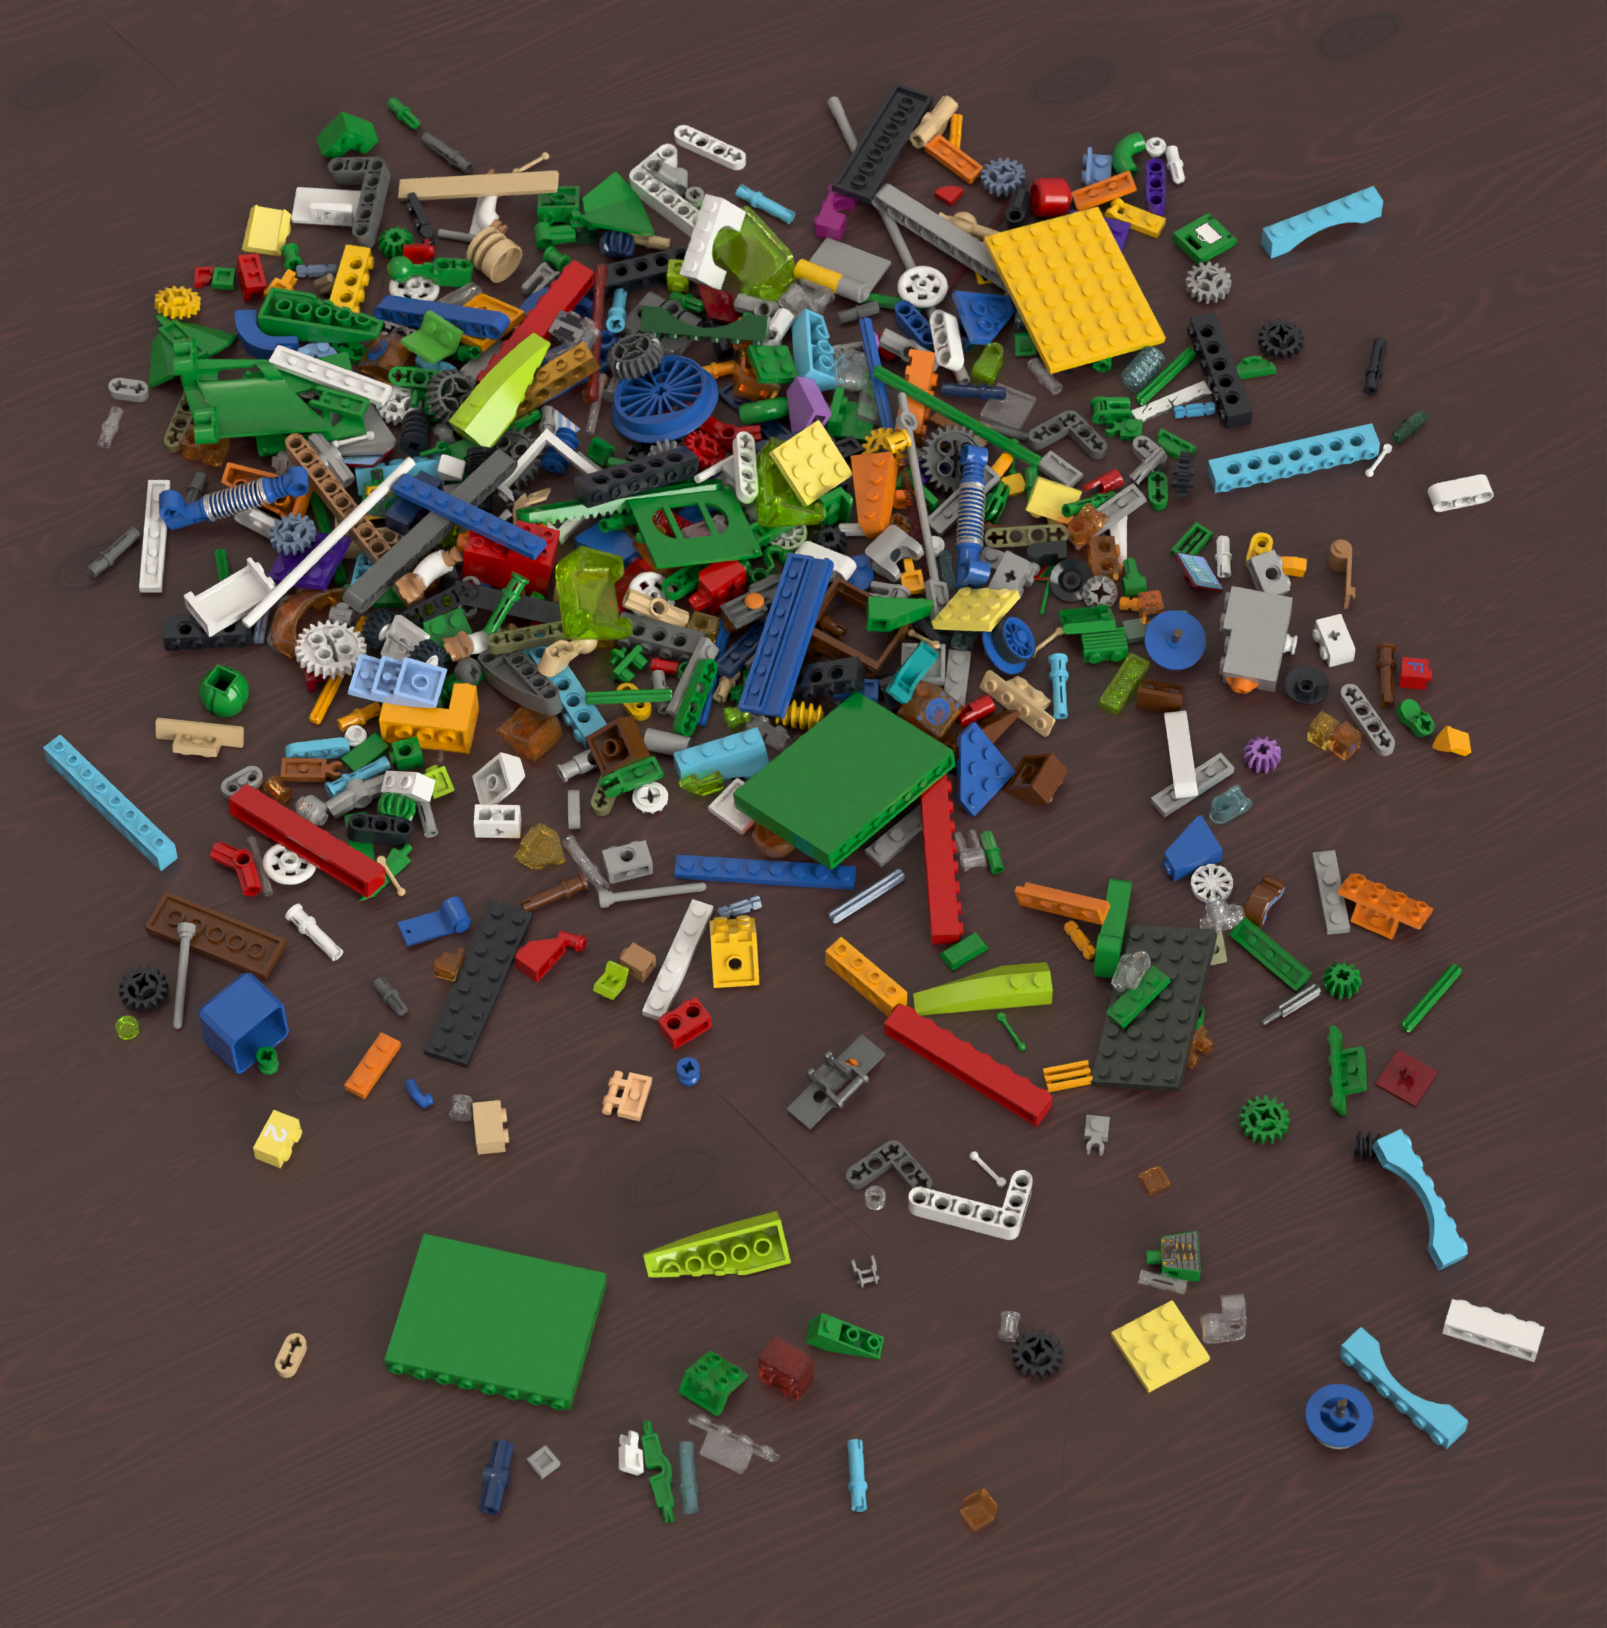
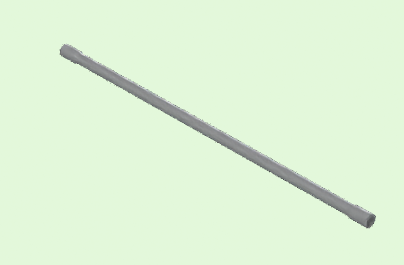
[827,97,970,384]

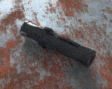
[1364,337,1387,395]

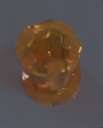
[263,775,292,804]

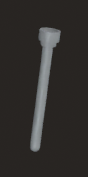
[598,882,706,908]
[173,922,196,1029]

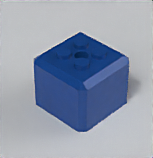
[198,973,289,1074]

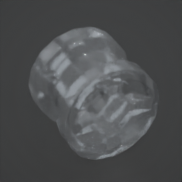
[449,1094,474,1121]

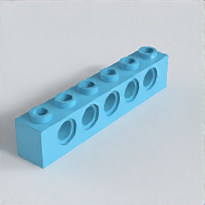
[521,634,607,749]

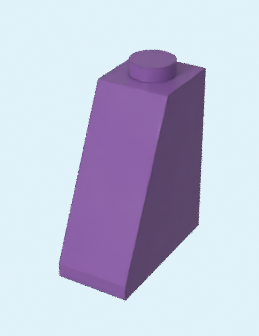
[787,376,832,433]

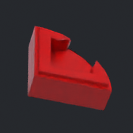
[934,186,963,207]
[194,267,215,288]

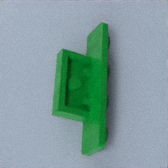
[1327,1025,1367,1116]

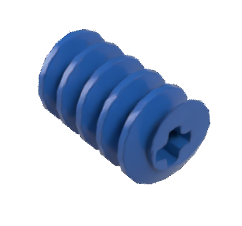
[541,427,580,475]

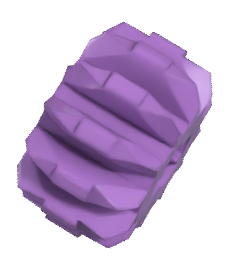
[1244,736,1281,774]

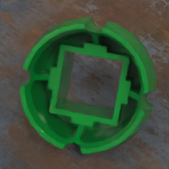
[198,664,249,717]

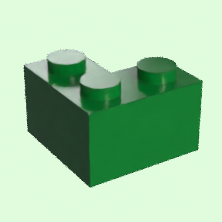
[316,112,378,159]

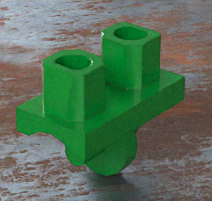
[609,645,648,683]

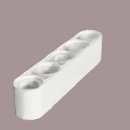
[1164,710,1198,799]

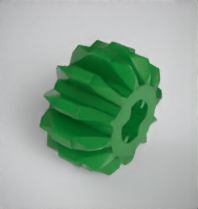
[378,225,414,259]
[377,792,416,821]
[1322,960,1362,1000]

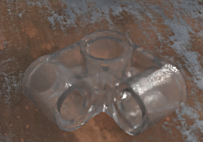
[833,349,871,391]
[1200,1293,1247,1344]

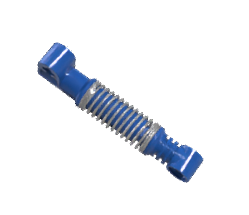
[955,444,990,590]
[159,466,309,530]

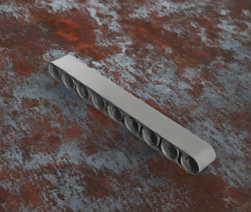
[872,184,1009,293]

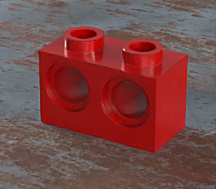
[658,997,712,1050]

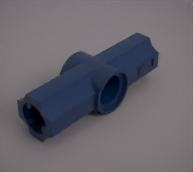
[479,1439,514,1515]

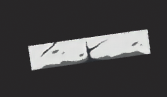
[1132,381,1212,422]

